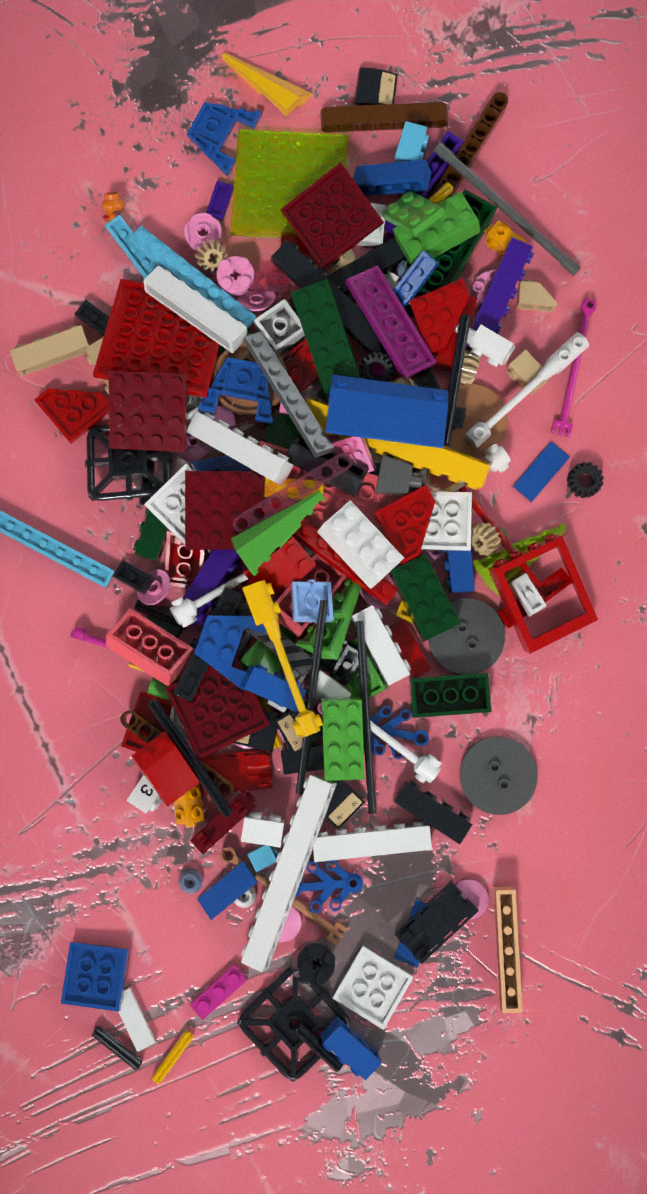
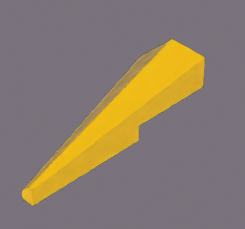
[222,53,312,117]

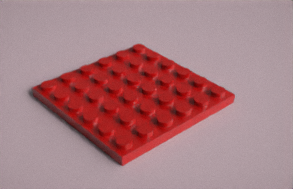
[93,279,220,398]

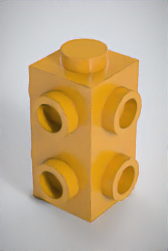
[484,220,526,259]
[174,784,204,828]

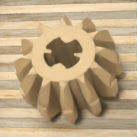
[195,239,228,272]
[460,351,480,384]
[471,523,501,556]

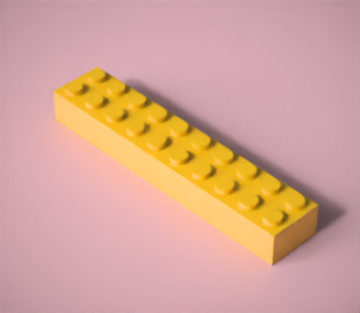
[306,398,492,490]

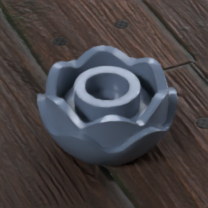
[397,260,411,279]
[178,869,203,894]

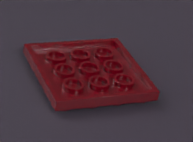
[280,162,384,270]
[108,370,187,452]
[185,471,264,550]
[165,654,270,759]

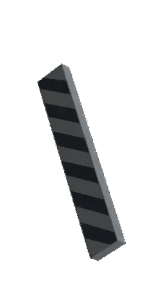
[214,595,312,677]

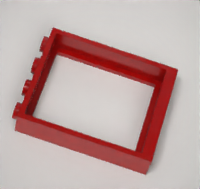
[488,534,598,654]

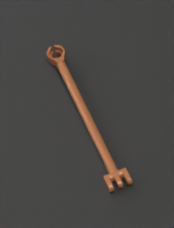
[220,846,348,945]

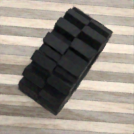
[359,350,395,382]
[567,462,604,498]

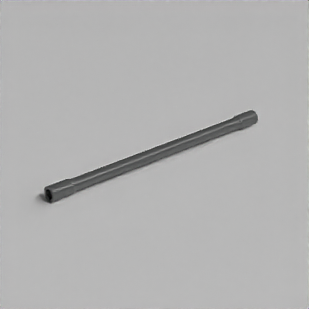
[433,141,581,276]

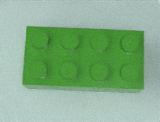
[393,191,480,266]
[321,697,365,781]

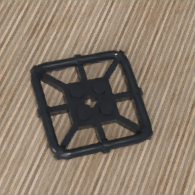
[85,425,172,501]
[237,966,351,1082]

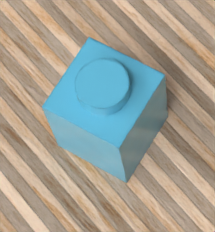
[247,845,279,872]

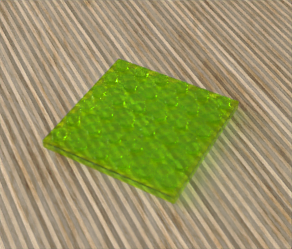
[230,129,349,238]

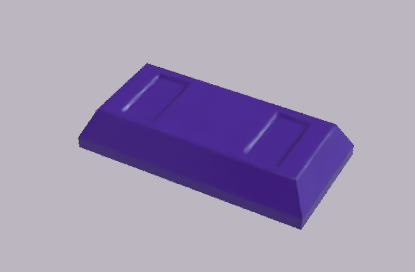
[206,181,235,220]

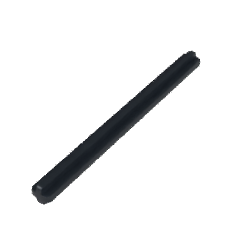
[444,314,471,446]
[148,699,233,817]

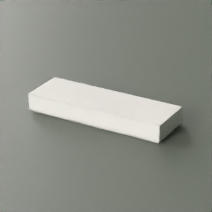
[119,987,156,1052]

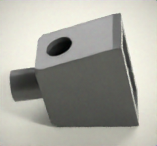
[375,455,422,495]

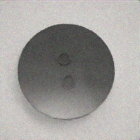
[428,598,505,675]
[459,737,538,815]

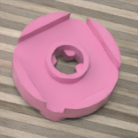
[184,213,222,251]
[217,256,255,295]

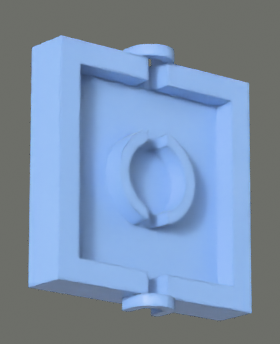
[291,579,334,623]

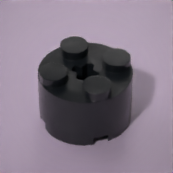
[290,943,335,985]

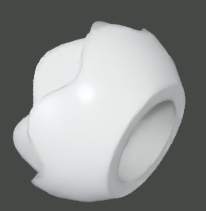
[234,887,257,908]

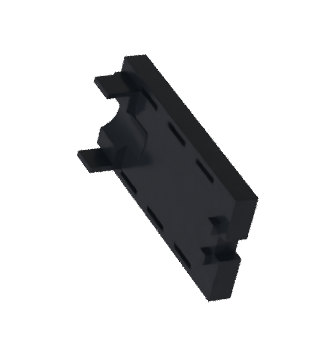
[394,880,479,964]

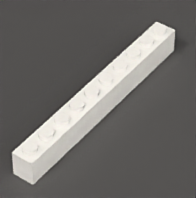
[241,775,337,972]

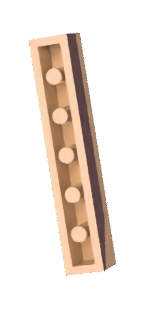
[493,886,522,1013]

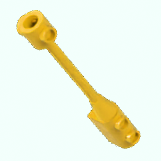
[242,580,323,737]

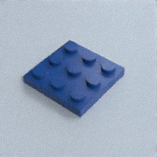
[60,942,129,1012]

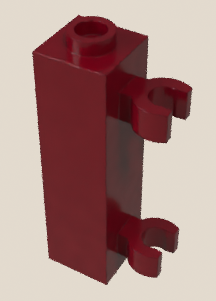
[190,791,257,855]

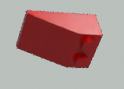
[165,529,208,588]
[242,536,316,598]
[132,732,200,807]

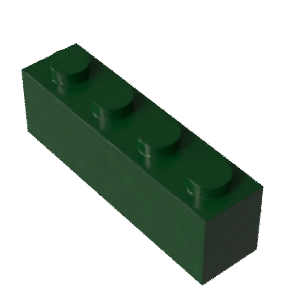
[133,485,168,563]

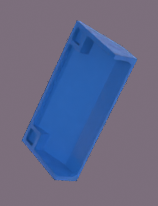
[325,375,448,448]

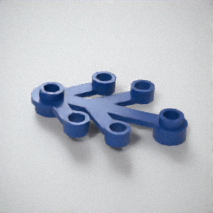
[370,706,429,759]
[296,860,363,913]

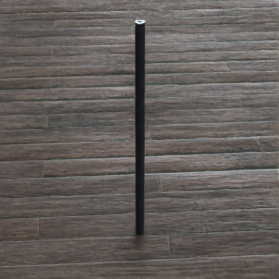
[296,600,328,795]
[356,621,376,814]

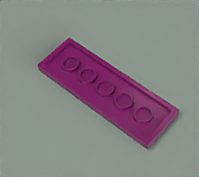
[345,265,436,380]

